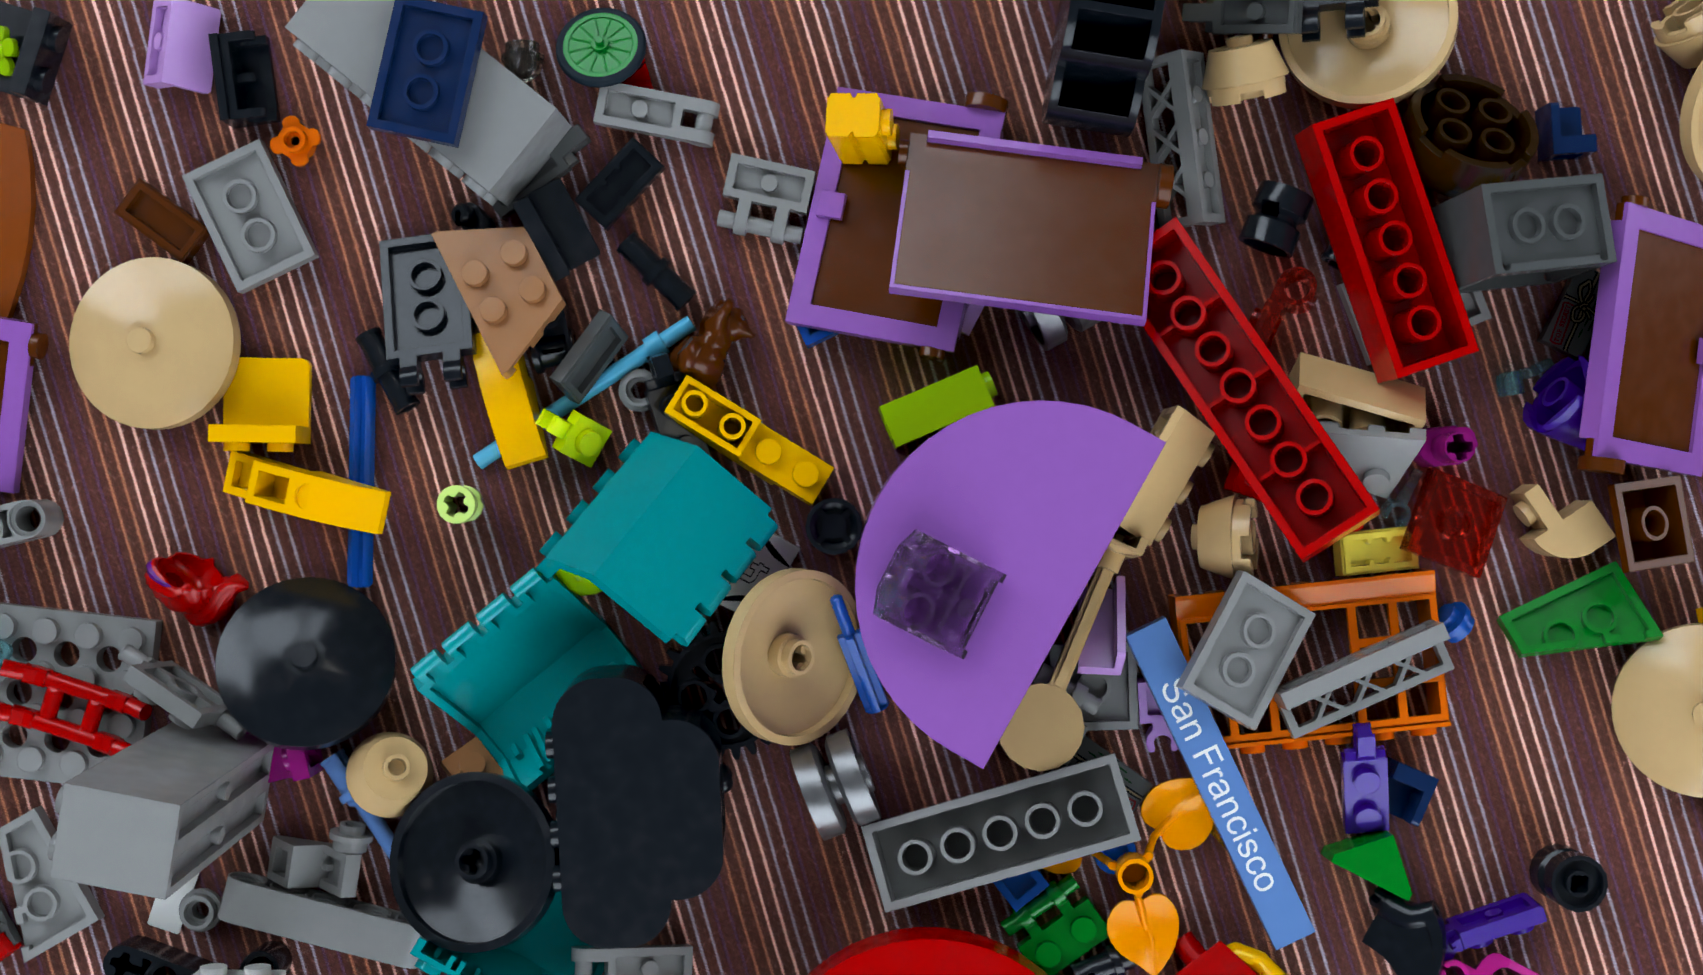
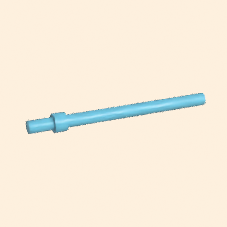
[473,315,697,469]

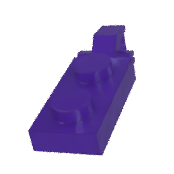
[1340,722,1390,834]
[1444,892,1547,961]

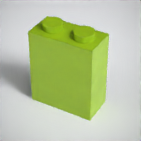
[878,365,998,450]

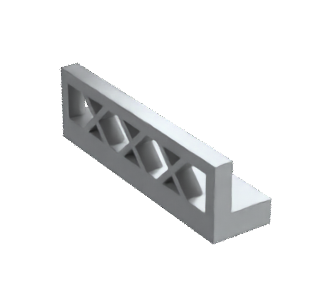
[1142,49,1226,228]
[1273,619,1455,739]

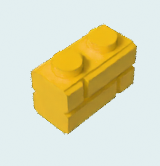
[825,93,900,165]

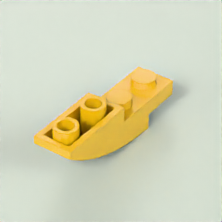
[664,375,834,506]
[223,451,391,534]

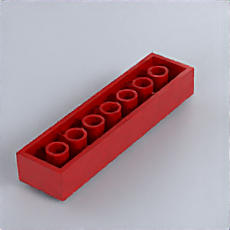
[1142,217,1380,563]

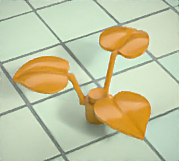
[1042,777,1213,975]

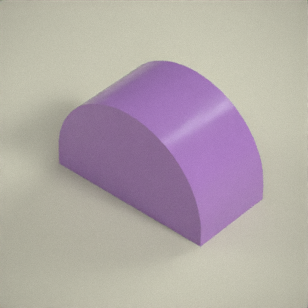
[855,400,1166,769]

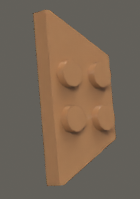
[431,227,566,379]

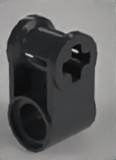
[530,296,577,374]

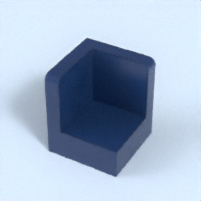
[1535,102,1597,162]
[1387,756,1439,827]

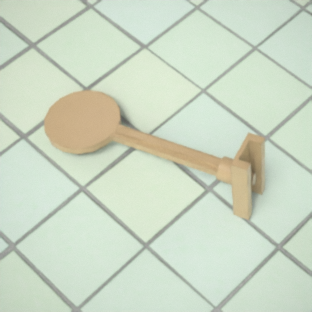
[999,533,1149,772]

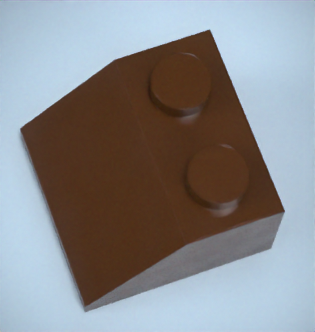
[1607,475,1696,573]

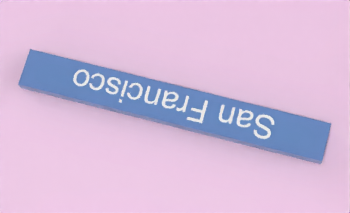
[1126,616,1316,950]

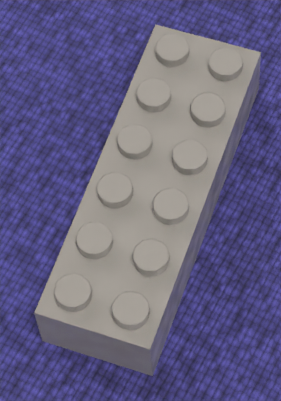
[861,753,1141,913]

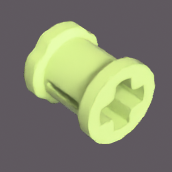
[437,485,484,524]

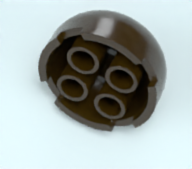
[1401,74,1539,198]

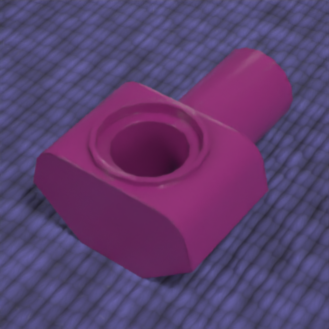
[1413,425,1478,467]

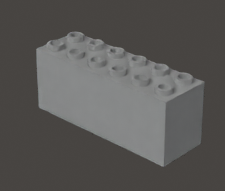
[285,0,572,207]
[48,722,275,900]

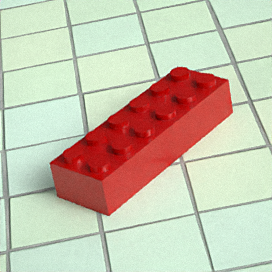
[1294,98,1479,383]

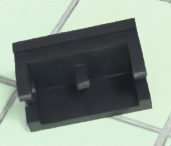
[208,30,281,129]

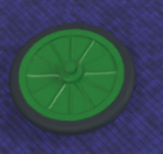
[556,8,646,88]

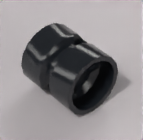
[1238,180,1314,258]
[805,498,862,555]
[1529,844,1608,913]

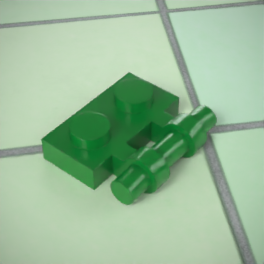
[1000,873,1108,975]

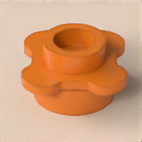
[270,116,321,167]

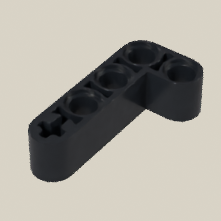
[103,935,292,975]

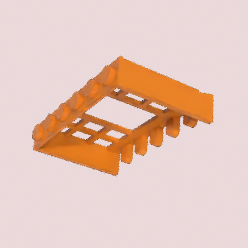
[1168,568,1451,754]

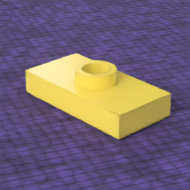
[1333,526,1419,576]

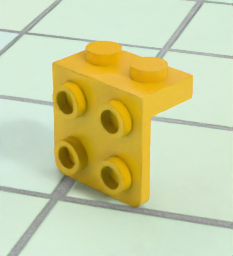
[208,357,312,452]

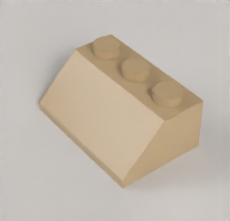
[1288,352,1427,433]
[1118,405,1215,546]

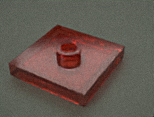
[1399,468,1508,579]

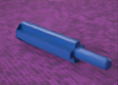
[830,594,889,714]

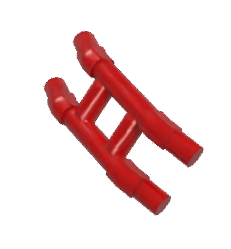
[0,659,152,756]

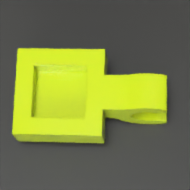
[535,408,612,468]

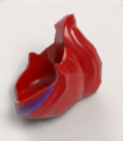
[144,552,249,627]

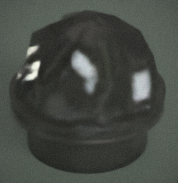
[501,39,545,83]

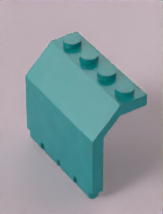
[535,431,778,647]
[410,567,643,791]

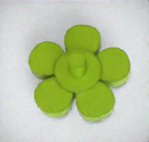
[0,26,19,76]

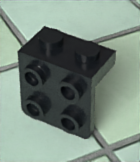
[0,1,73,106]

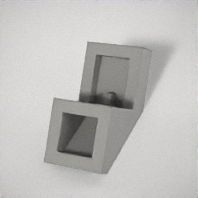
[267,835,362,898]

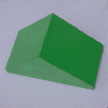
[1320,831,1412,902]

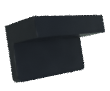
[512,178,600,282]

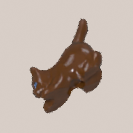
[670,298,755,393]

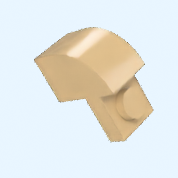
[1509,484,1616,558]

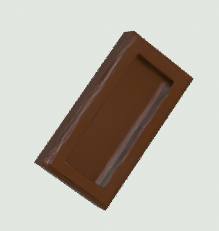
[114,178,210,264]

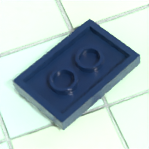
[366,0,488,148]

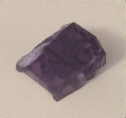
[873,529,1007,659]

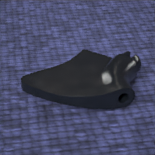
[1362,886,1446,975]

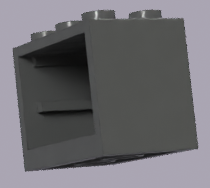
[1431,173,1617,293]

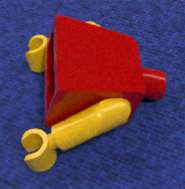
[1174,931,1289,975]

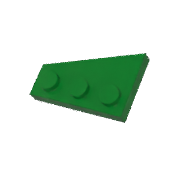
[1496,561,1664,658]

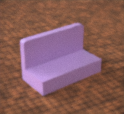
[143,0,221,94]
[1077,576,1126,676]

